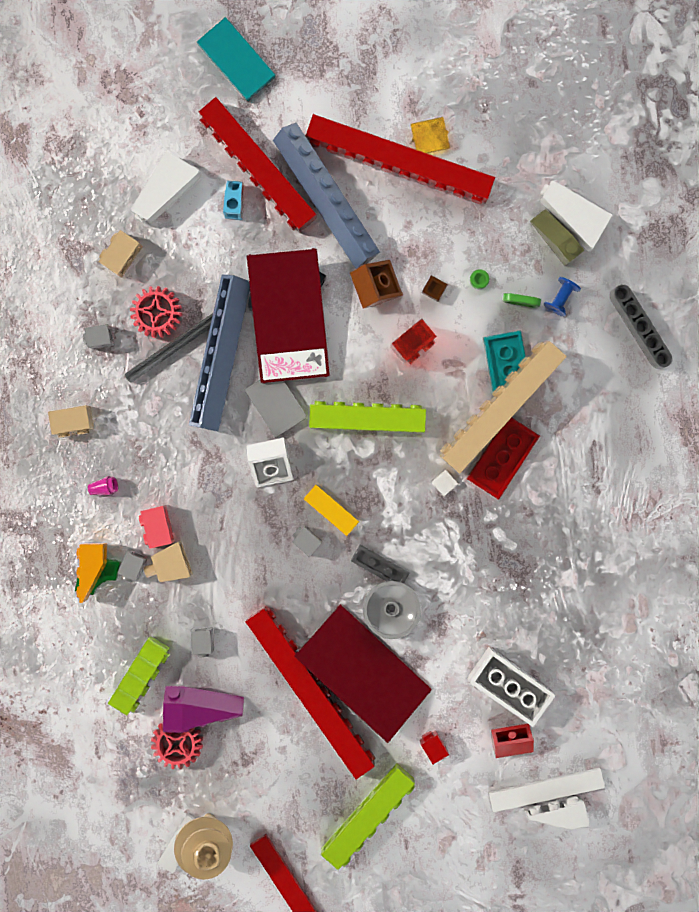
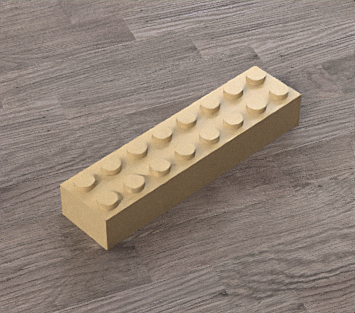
[440,341,567,474]

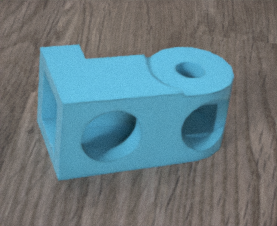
[223,181,243,220]

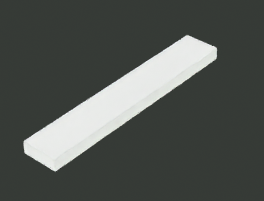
[488,768,605,812]

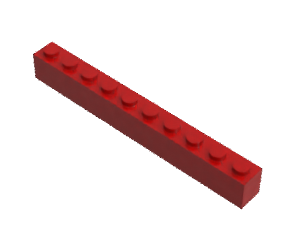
[305,114,495,204]
[245,606,376,780]

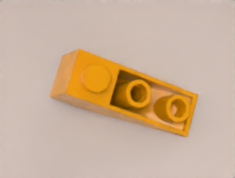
[76,543,107,603]

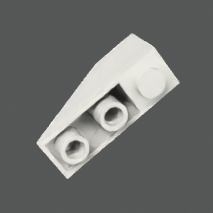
[525,796,590,830]

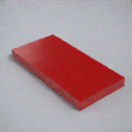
[466,417,540,500]

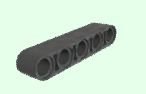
[610,284,672,369]

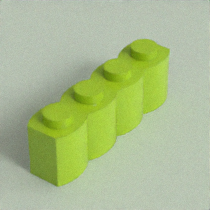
[108,636,170,716]

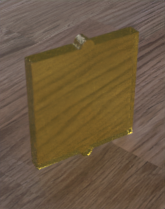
[411,117,450,153]

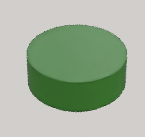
[470,269,489,289]

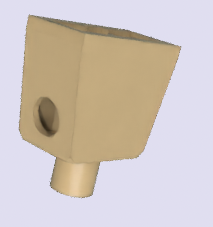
[144,541,193,582]

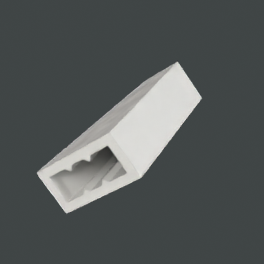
[131,150,202,224]
[540,180,612,252]

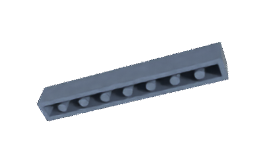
[273,123,380,269]
[189,275,250,432]

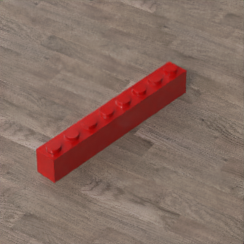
[198,97,317,233]

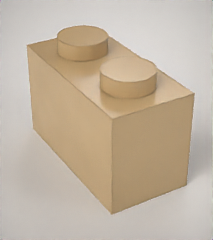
[98,230,143,278]
[48,405,94,438]

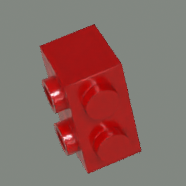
[491,724,534,758]

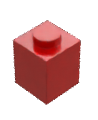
[420,730,449,765]

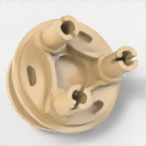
[174,813,233,880]

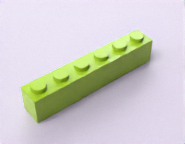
[309,401,426,433]
[321,763,415,870]

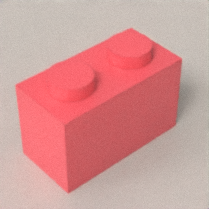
[139,505,175,549]

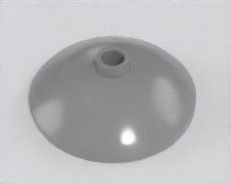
[363,581,421,639]

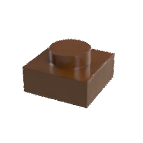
[421,275,448,302]

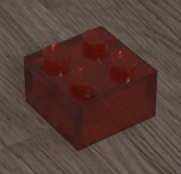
[390,319,437,365]

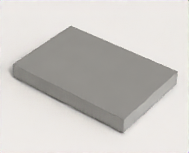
[244,380,307,438]

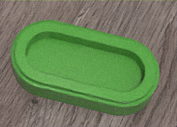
[502,293,541,308]

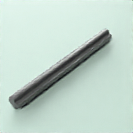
[125,313,213,383]

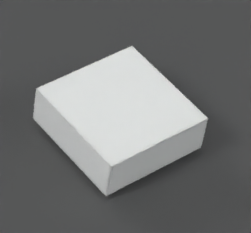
[431,469,458,496]

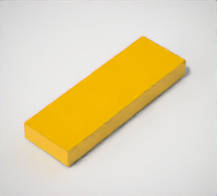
[304,485,359,536]

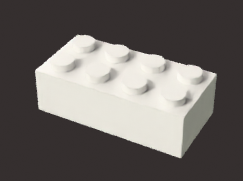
[467,647,556,727]

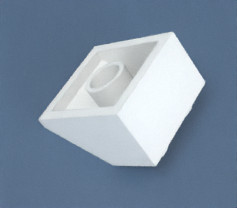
[246,438,293,488]

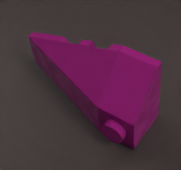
[163,686,244,733]

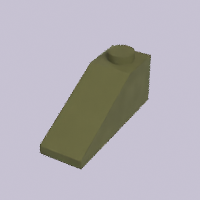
[530,209,585,266]

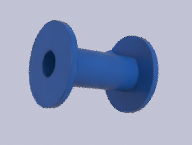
[543,277,581,317]

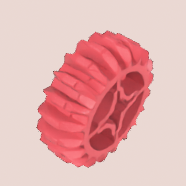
[130,286,183,338]
[151,723,203,769]

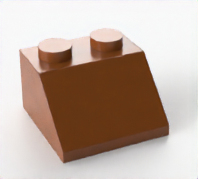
[350,260,403,309]

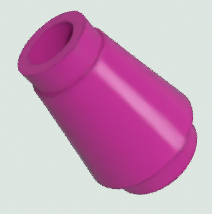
[88,476,118,495]

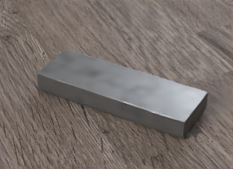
[351,544,410,583]

